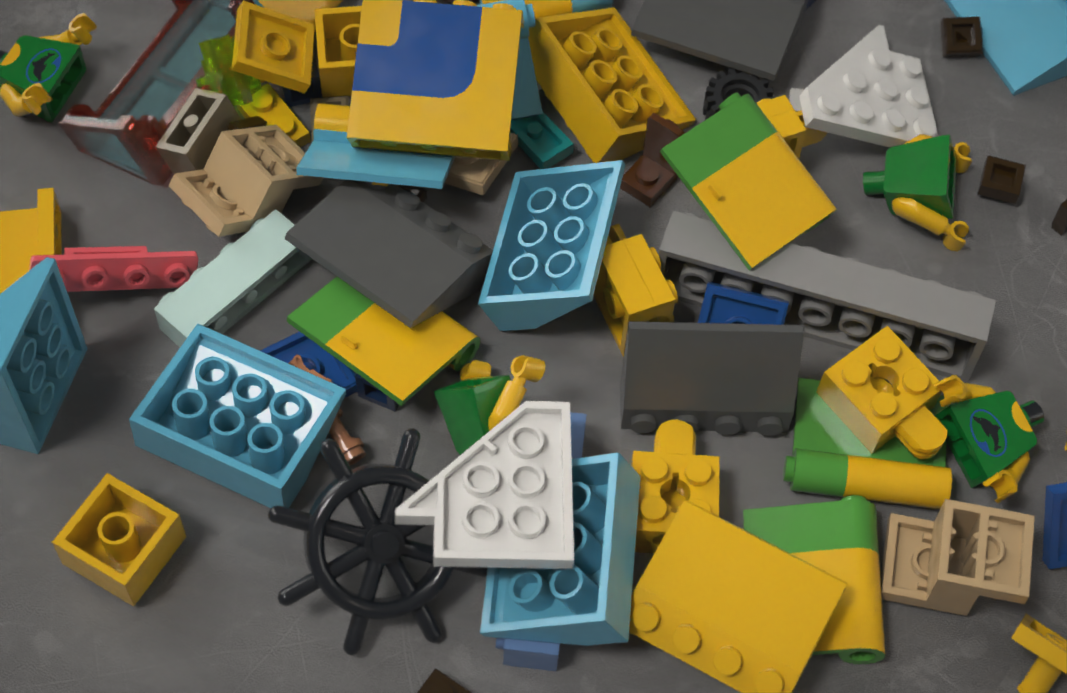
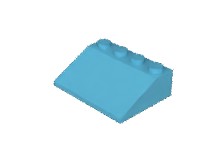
[944,0,1067,96]
[478,160,626,331]
[0,257,88,454]
[129,323,346,508]
[480,452,641,646]

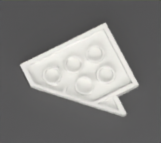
[799,25,938,147]
[395,401,574,569]

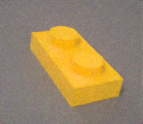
[236,83,311,148]

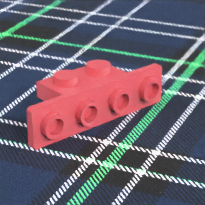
[29,246,198,292]

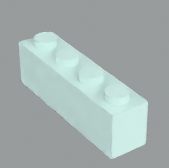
[154,209,312,347]

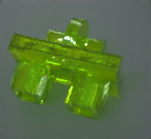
[195,34,262,106]

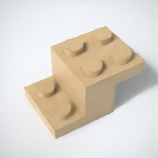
[169,125,323,237]
[881,499,1035,616]

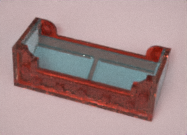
[58,0,256,185]

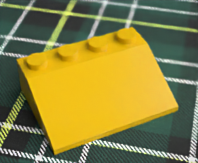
[528,7,696,163]
[629,500,848,693]

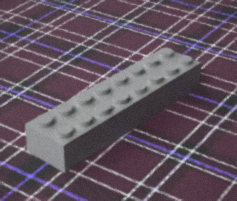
[658,211,996,383]

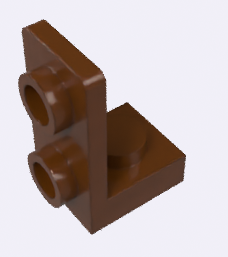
[620,113,684,208]

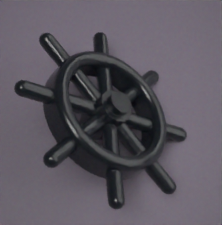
[268,428,488,655]

